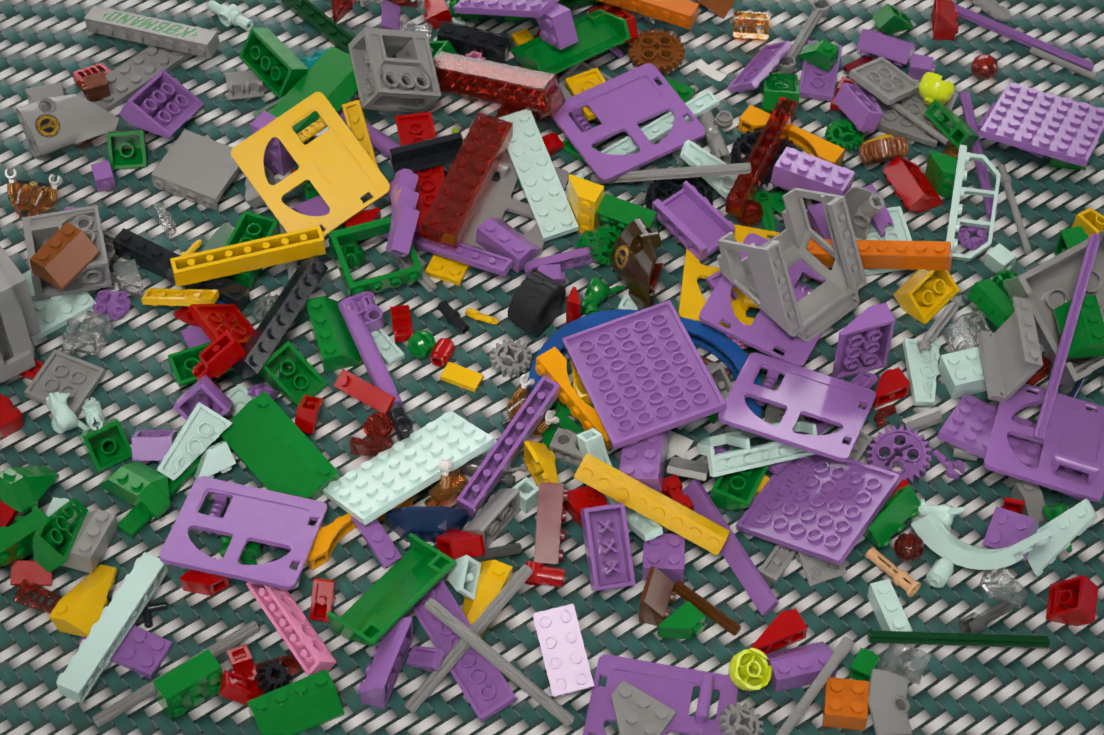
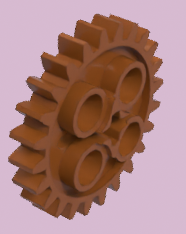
[628,28,685,75]

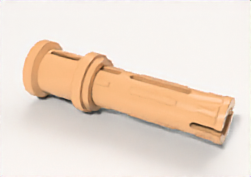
[866,547,921,597]

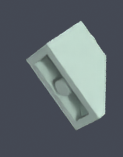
[447,555,482,600]

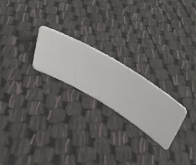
[695,59,726,81]

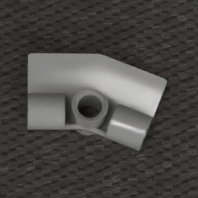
[844,186,884,239]
[868,669,913,735]

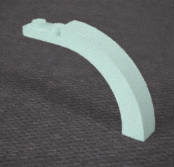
[576,428,663,542]
[911,511,1054,570]

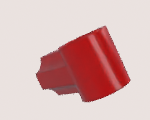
[524,561,565,588]

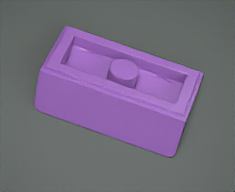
[381,0,401,30]

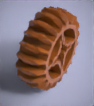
[859,137,909,164]

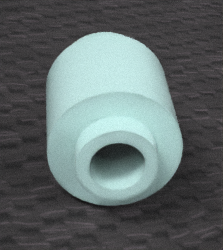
[926,558,954,588]

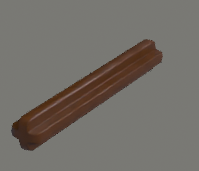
[673,581,741,636]

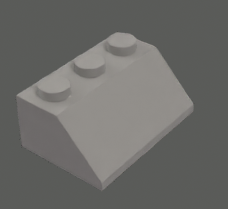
[463,488,520,549]
[62,509,117,574]

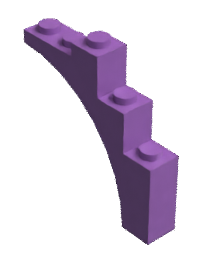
[385,169,420,257]

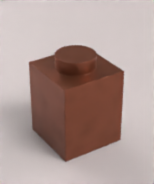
[81,71,110,101]

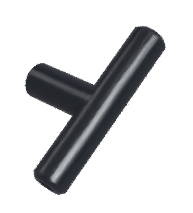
[142,601,167,628]

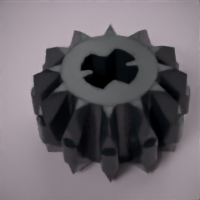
[254,659,291,694]

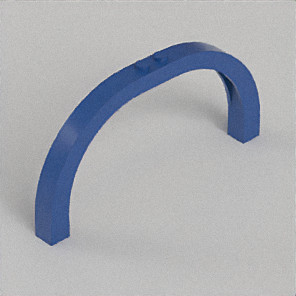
[526,309,762,430]

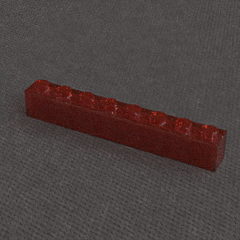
[725,96,798,218]

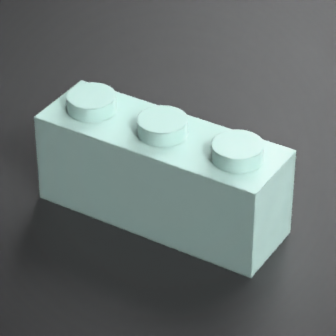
[867,579,912,648]

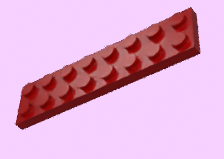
[395,111,455,236]

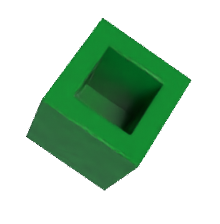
[848,648,880,682]

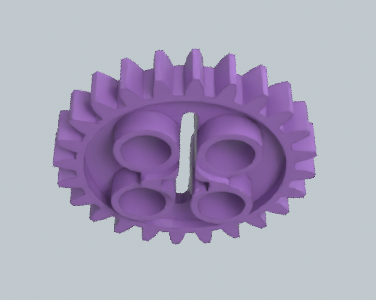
[866,425,932,485]

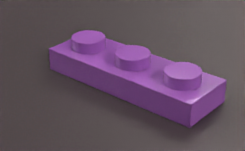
[351,516,402,569]

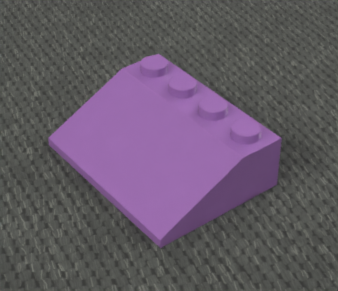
[119,69,204,138]
[832,303,896,379]

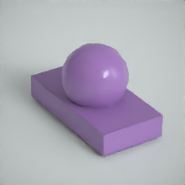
[406,645,445,673]

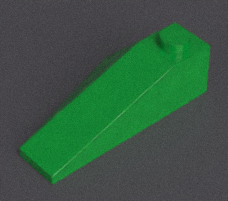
[0,465,59,514]
[33,497,88,573]

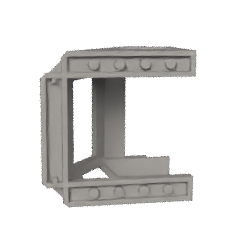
[717,188,866,343]

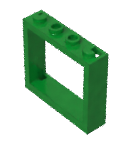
[328,216,423,297]

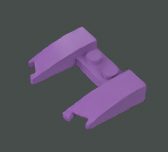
[807,184,894,239]

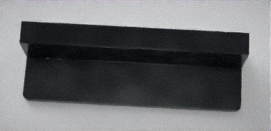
[390,132,467,174]

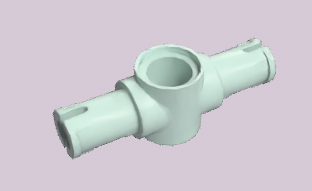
[207,0,253,31]
[82,397,105,430]

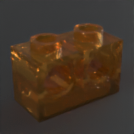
[731,10,770,41]

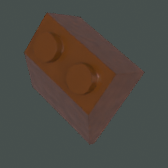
[639,566,676,626]

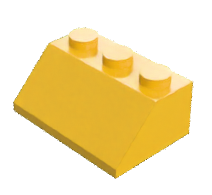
[568,174,604,234]
[893,270,960,324]

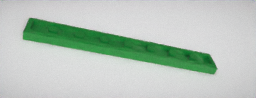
[117,436,223,538]

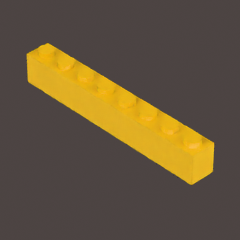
[170,226,326,287]
[574,453,730,556]

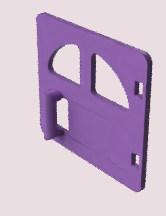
[549,63,706,182]
[699,233,825,367]
[718,353,876,462]
[983,383,1104,502]
[160,477,327,590]
[583,654,739,735]

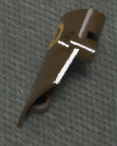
[610,219,661,310]

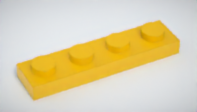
[342,100,379,169]
[141,288,219,307]

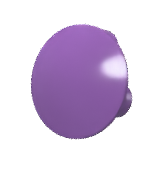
[92,290,131,320]

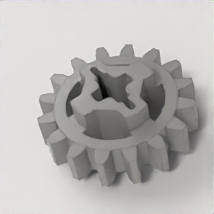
[490,338,532,378]
[718,702,764,735]

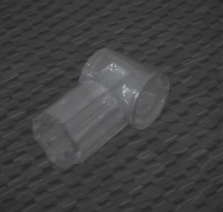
[398,19,433,41]

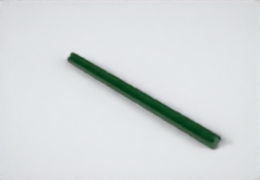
[867,630,1050,648]

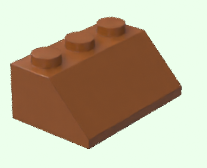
[29,222,100,291]

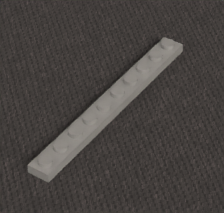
[759,432,872,585]

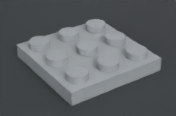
[848,57,919,105]
[24,349,106,416]

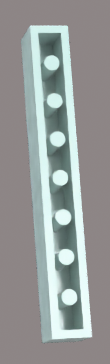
[56,552,168,704]

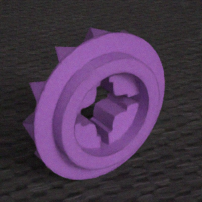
[958,226,988,249]

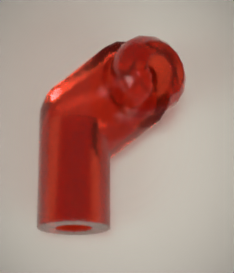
[874,404,896,427]

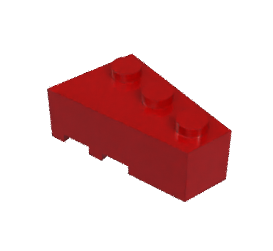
[563,486,608,529]

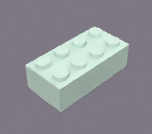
[938,346,987,399]

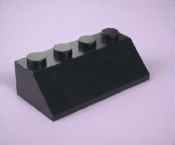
[437,20,513,65]

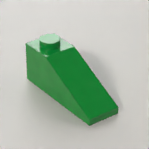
[924,99,979,150]

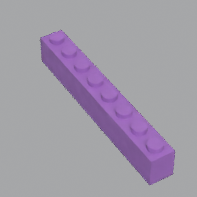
[456,375,560,518]

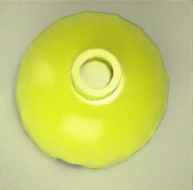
[918,72,956,106]
[728,648,772,691]

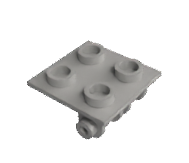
[225,70,264,100]
[795,551,847,586]

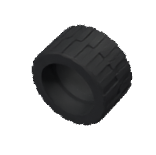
[507,271,566,336]

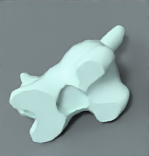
[45,392,90,434]
[912,499,965,531]

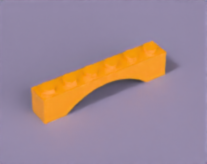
[738,105,845,166]
[535,347,613,450]
[306,497,413,571]

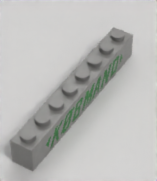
[84,5,220,58]

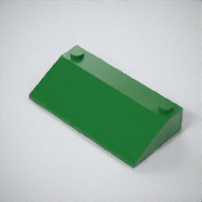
[510,9,631,81]
[270,46,358,134]
[220,391,339,500]
[327,533,457,647]

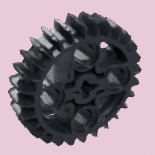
[731,127,796,187]
[645,177,713,228]

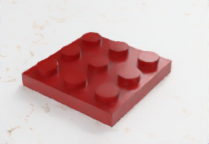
[188,304,255,348]

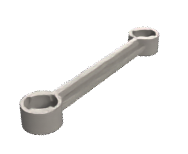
[777,0,830,74]

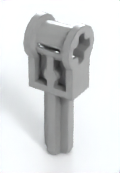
[395,250,437,293]

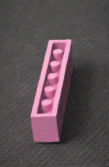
[246,582,336,676]

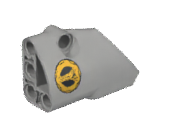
[16,94,119,158]

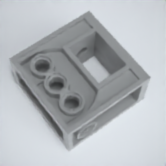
[348,27,441,113]
[22,205,112,300]

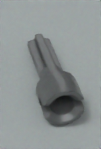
[459,457,516,487]
[959,600,1012,634]

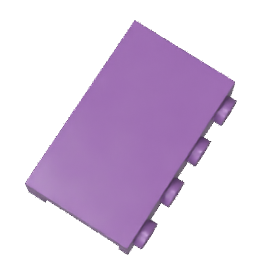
[651,181,735,261]

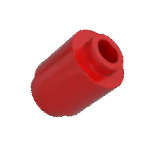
[430,338,455,367]

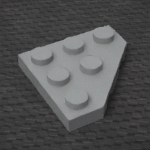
[611,680,676,735]

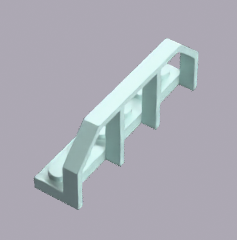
[946,145,1001,262]
[697,421,817,477]

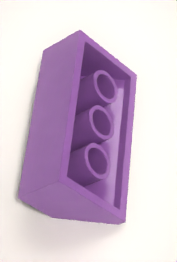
[358,617,414,709]

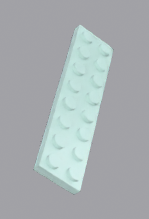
[495,108,579,242]

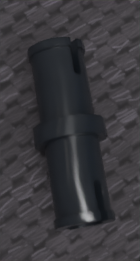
[437,300,470,335]

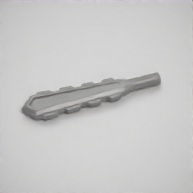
[972,0,1010,22]

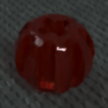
[363,412,393,442]
[893,532,924,563]

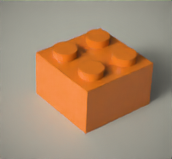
[822,677,869,731]

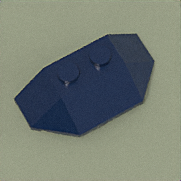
[386,506,467,543]

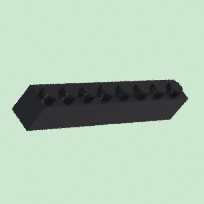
[113,228,250,312]
[232,255,328,379]

